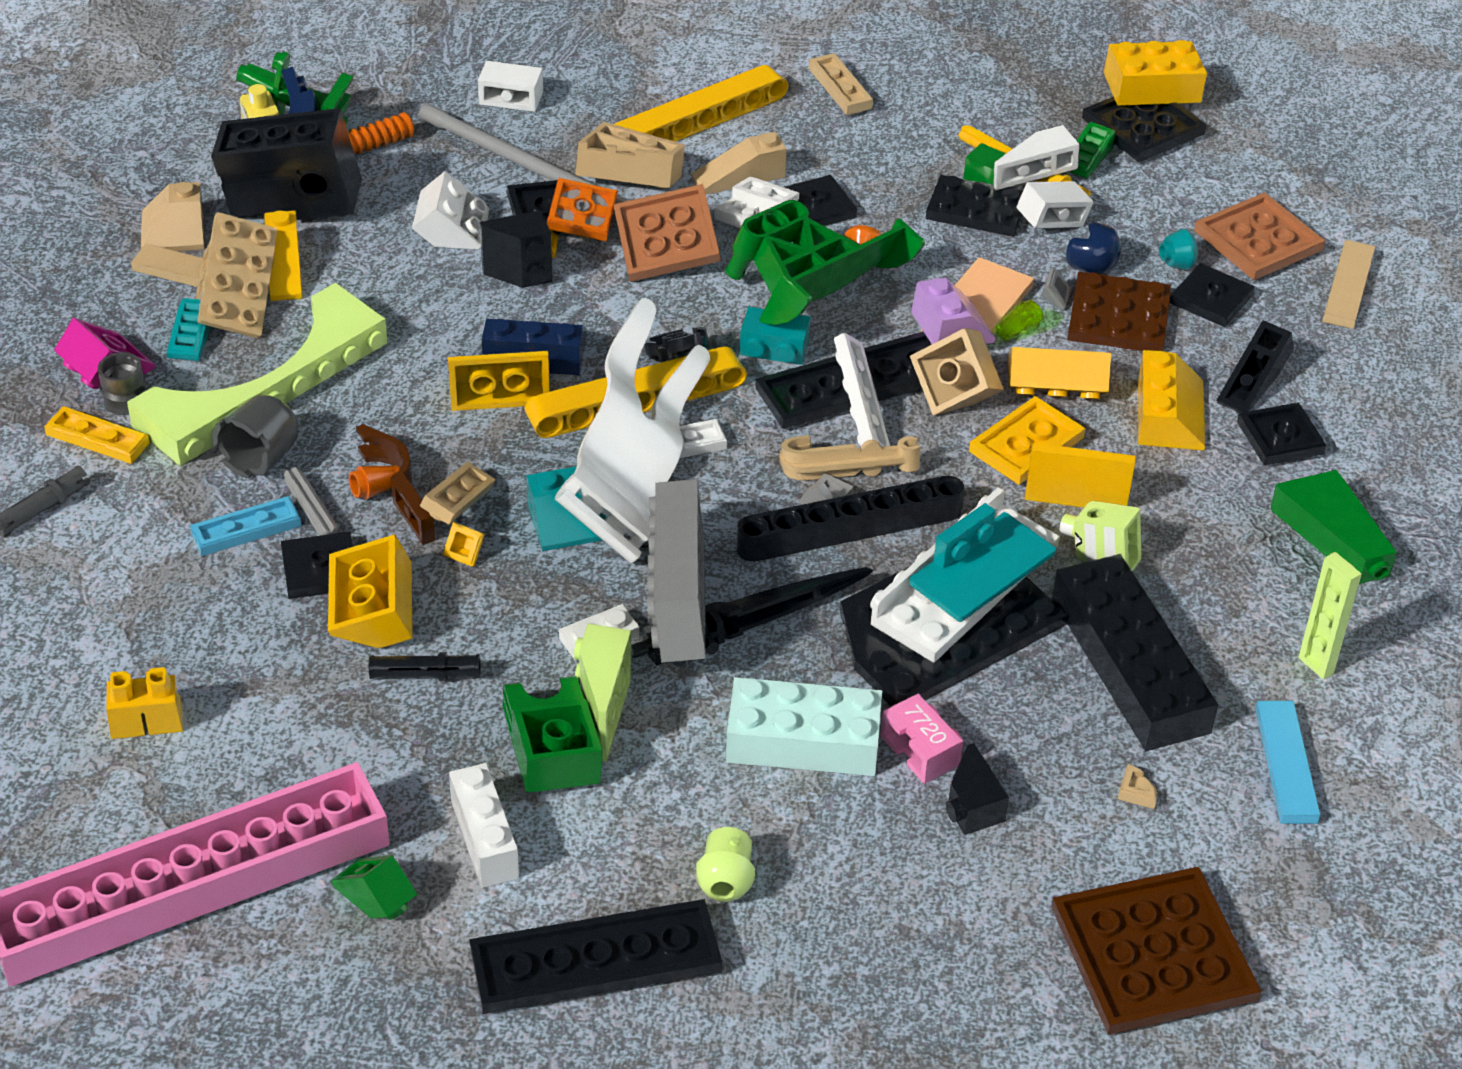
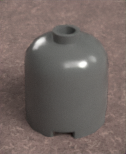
[212,395,298,478]

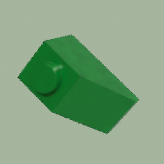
[330,855,417,920]

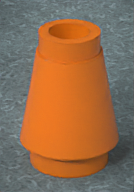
[349,465,400,500]

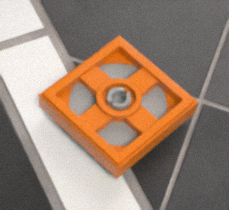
[547,177,618,241]

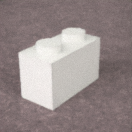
[478,61,543,112]
[1016,181,1093,228]

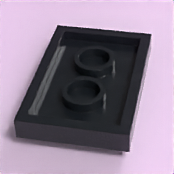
[926,174,1023,237]

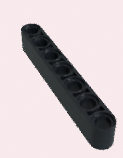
[737,475,964,562]

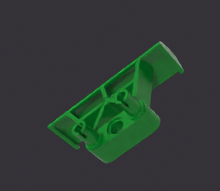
[725,200,925,325]

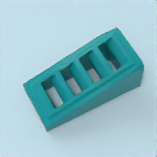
[166,298,212,361]

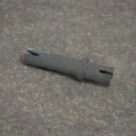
[0,465,90,537]

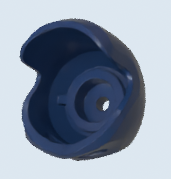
[1066,221,1121,274]

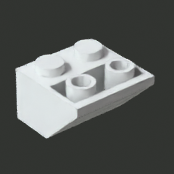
[412,171,490,249]

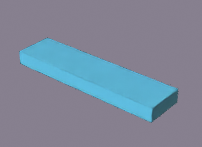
[1255,701,1320,824]

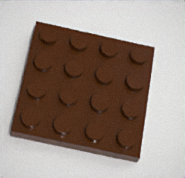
[1051,866,1262,1035]

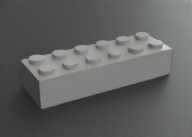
[647,479,706,663]

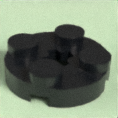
[644,327,709,361]

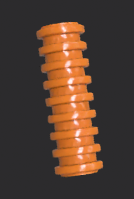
[348,112,414,155]

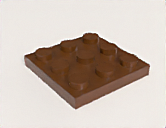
[1067,272,1171,351]

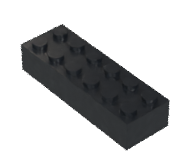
[1052,554,1218,752]

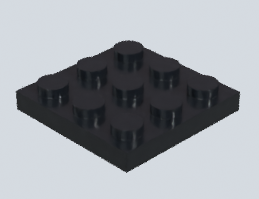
[1082,96,1206,162]

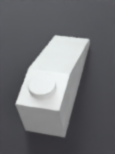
[994,125,1079,190]

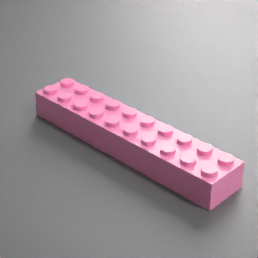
[0,762,390,987]

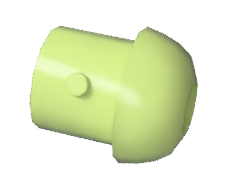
[696,827,755,902]

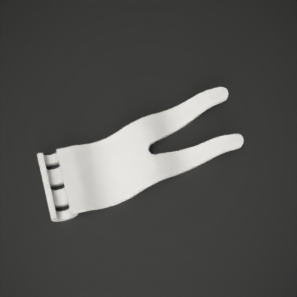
[555,298,710,563]

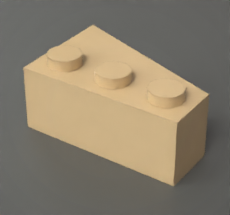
[575,122,685,188]

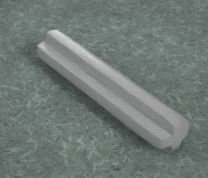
[284,467,338,536]

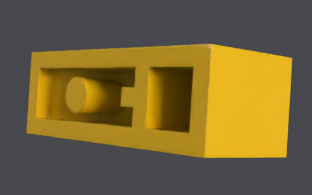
[264,211,302,301]

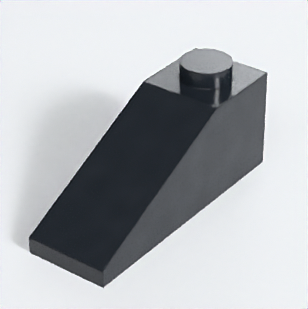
[1216,320,1294,413]

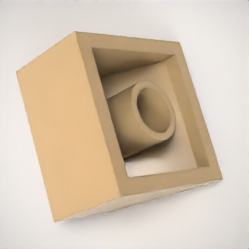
[910,328,1004,416]

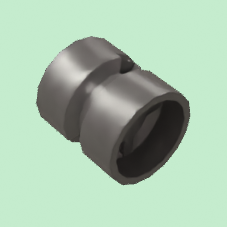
[97,352,146,415]

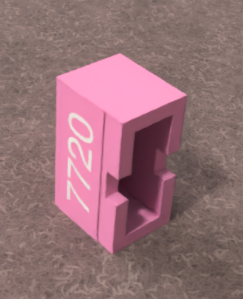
[880,694,963,784]

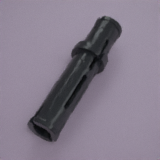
[368,652,481,681]

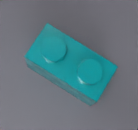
[740,306,811,365]

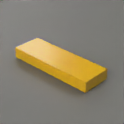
[44,406,150,464]

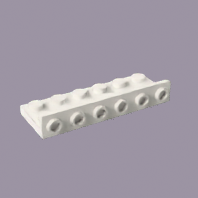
[870,487,1060,663]

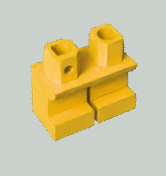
[106,667,183,739]

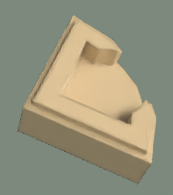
[1118,764,1157,809]

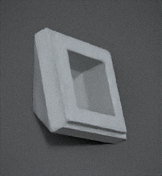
[1041,267,1071,310]

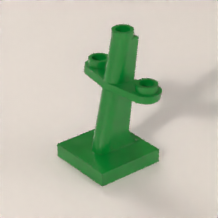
[236,51,353,124]

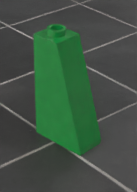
[1270,470,1397,584]

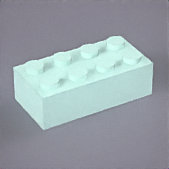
[726,677,882,776]

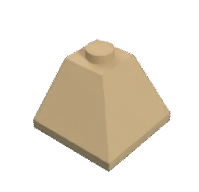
[141,182,204,251]

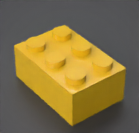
[1104,40,1207,105]

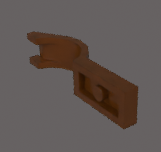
[356,424,435,545]

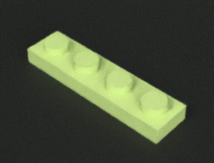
[1298,552,1362,680]

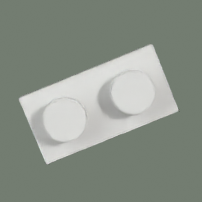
[559,604,639,662]

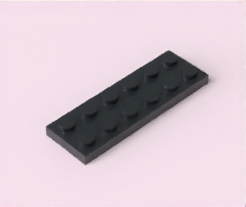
[755,332,932,429]
[469,899,722,1014]

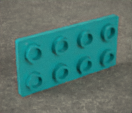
[909,503,1056,622]

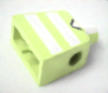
[1059,501,1141,571]

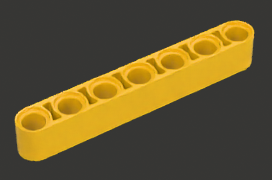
[614,65,789,142]
[524,346,747,438]

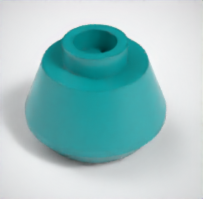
[1159,228,1198,270]

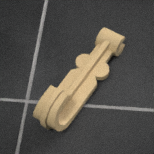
[779,435,920,480]

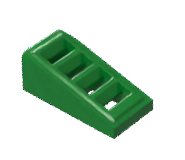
[1068,122,1115,179]

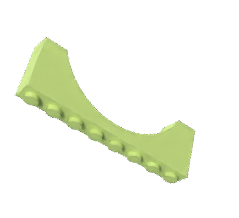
[127,283,387,466]

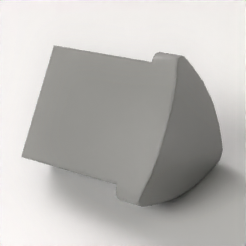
[800,473,854,505]

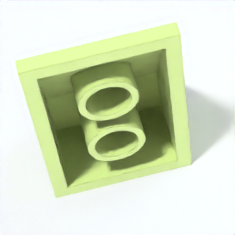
[574,624,631,762]

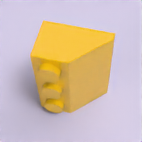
[1007,347,1111,399]
[1138,350,1205,451]
[448,351,550,411]
[328,534,413,648]

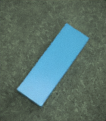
[190,496,301,556]

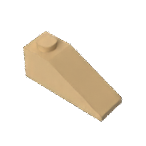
[692,132,787,195]

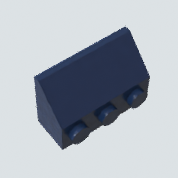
[482,319,587,376]

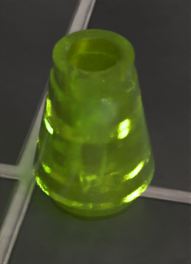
[996,300,1044,342]

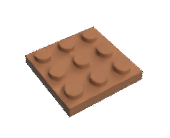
[613,184,721,282]
[1194,192,1326,280]

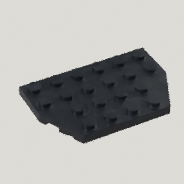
[840,566,1068,707]

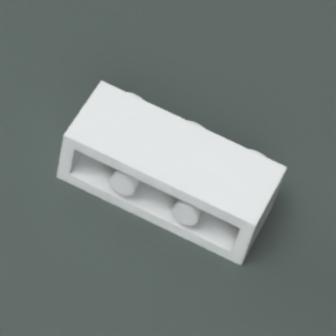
[449,763,519,888]

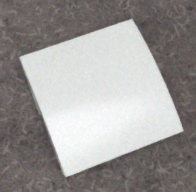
[714,176,799,228]

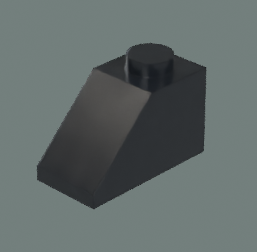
[946,743,1009,835]

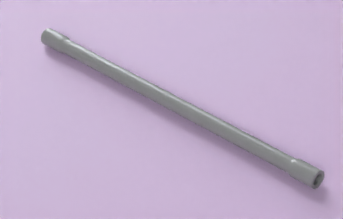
[419,103,628,211]

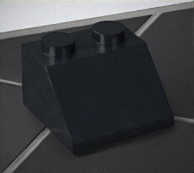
[480,210,552,288]

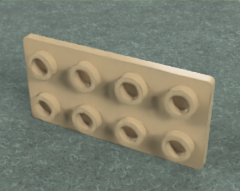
[195,212,277,338]

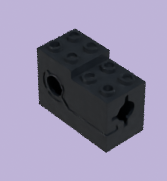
[211,108,362,220]

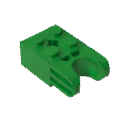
[502,676,603,793]

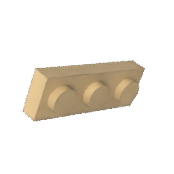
[809,53,873,115]
[420,461,496,525]

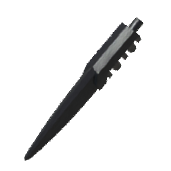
[631,567,874,667]

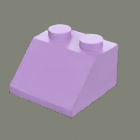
[911,278,995,344]

